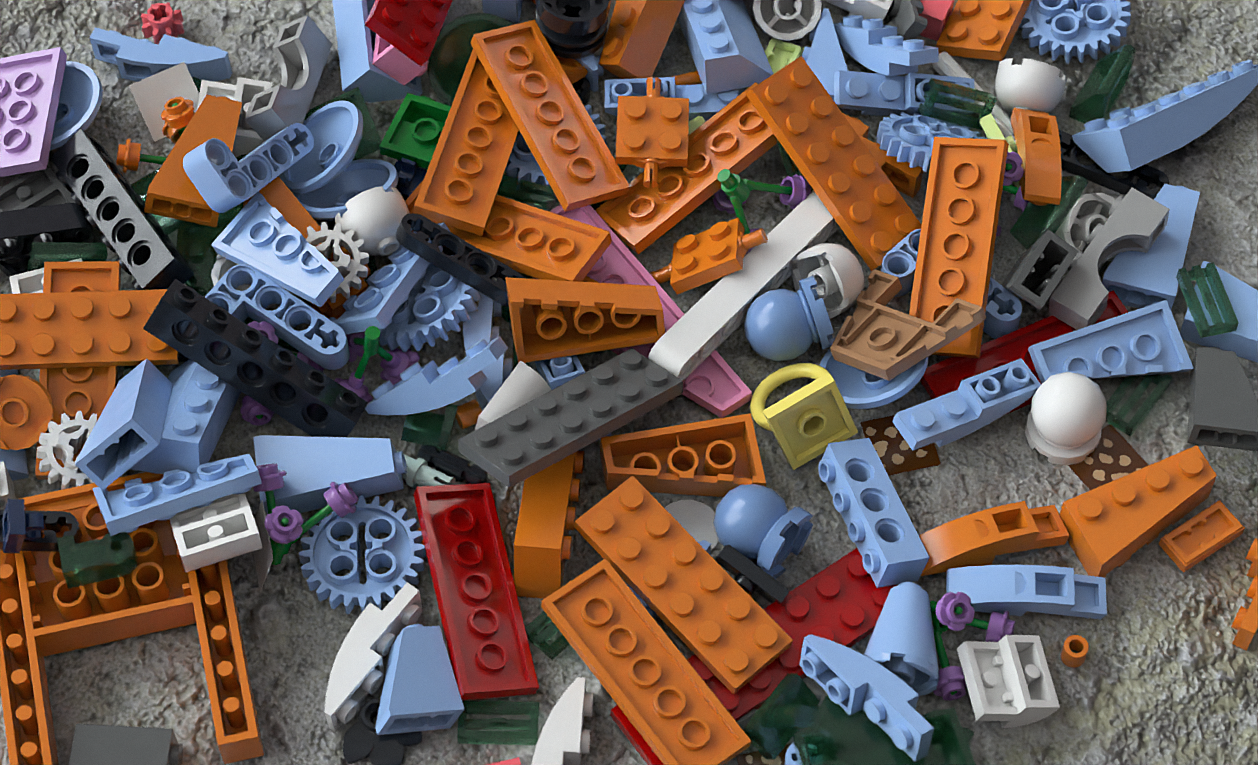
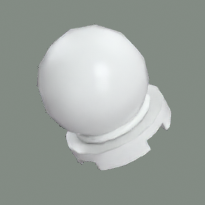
[1025,372,1107,466]

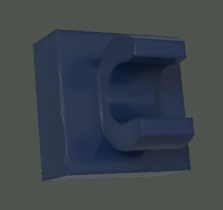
[394,158,427,201]
[2,499,44,553]

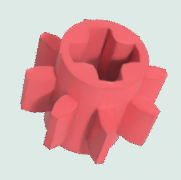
[141,2,184,44]

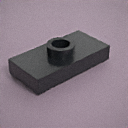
[714,545,789,604]

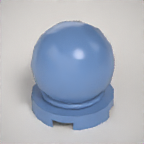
[744,276,835,362]
[713,484,813,579]

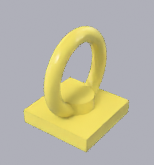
[750,363,858,470]

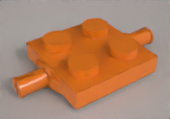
[615,77,689,188]
[650,218,768,295]

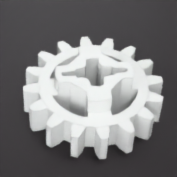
[305,222,369,303]
[36,411,97,490]

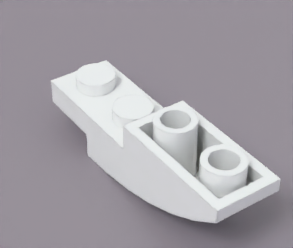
[324,582,422,732]
[531,677,593,765]

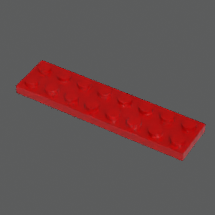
[610,548,896,765]

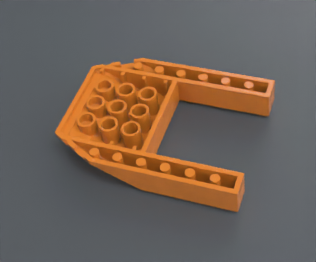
[0,472,264,765]

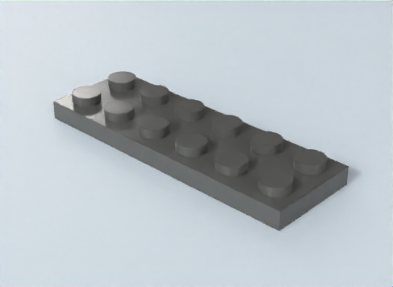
[458,348,683,488]

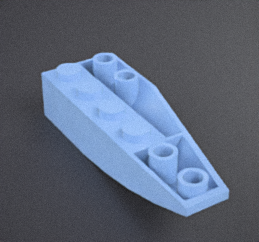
[1072,60,1258,173]

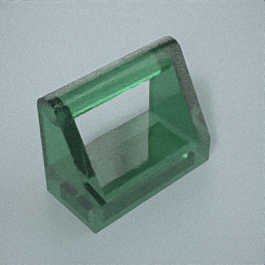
[1068,44,1136,124]
[1010,175,1089,249]

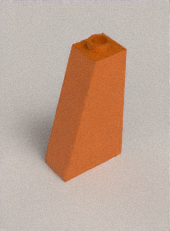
[144,95,242,227]

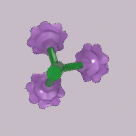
[334,326,420,403]

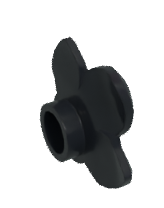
[343,699,422,765]

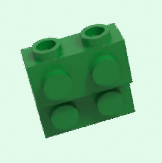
[379,93,451,169]

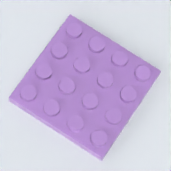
[0,47,67,177]

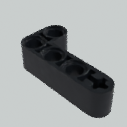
[0,203,95,261]

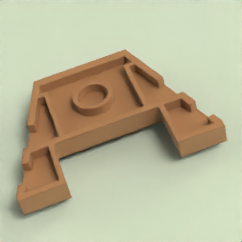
[830,269,986,381]

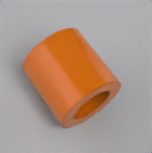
[453,399,482,430]
[1061,635,1089,668]

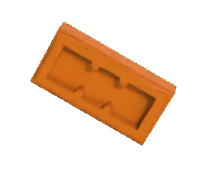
[1158,500,1245,573]

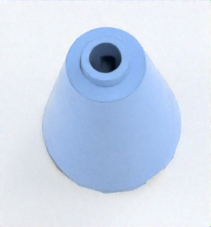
[864,582,939,696]

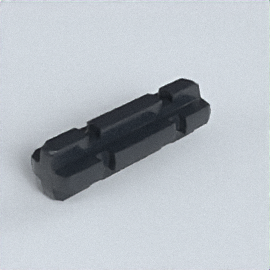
[417,442,488,484]

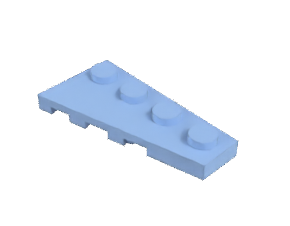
[211,192,344,307]
[329,222,450,334]
[1028,300,1194,383]
[92,454,262,536]

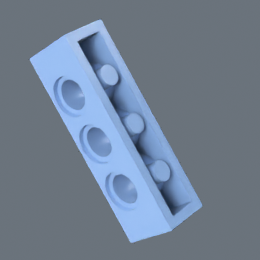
[818,438,930,588]

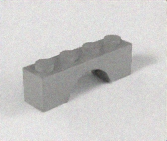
[244,15,333,141]
[1049,187,1170,330]

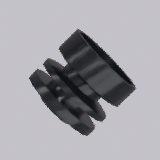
[535,0,611,59]

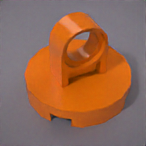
[0,374,54,450]

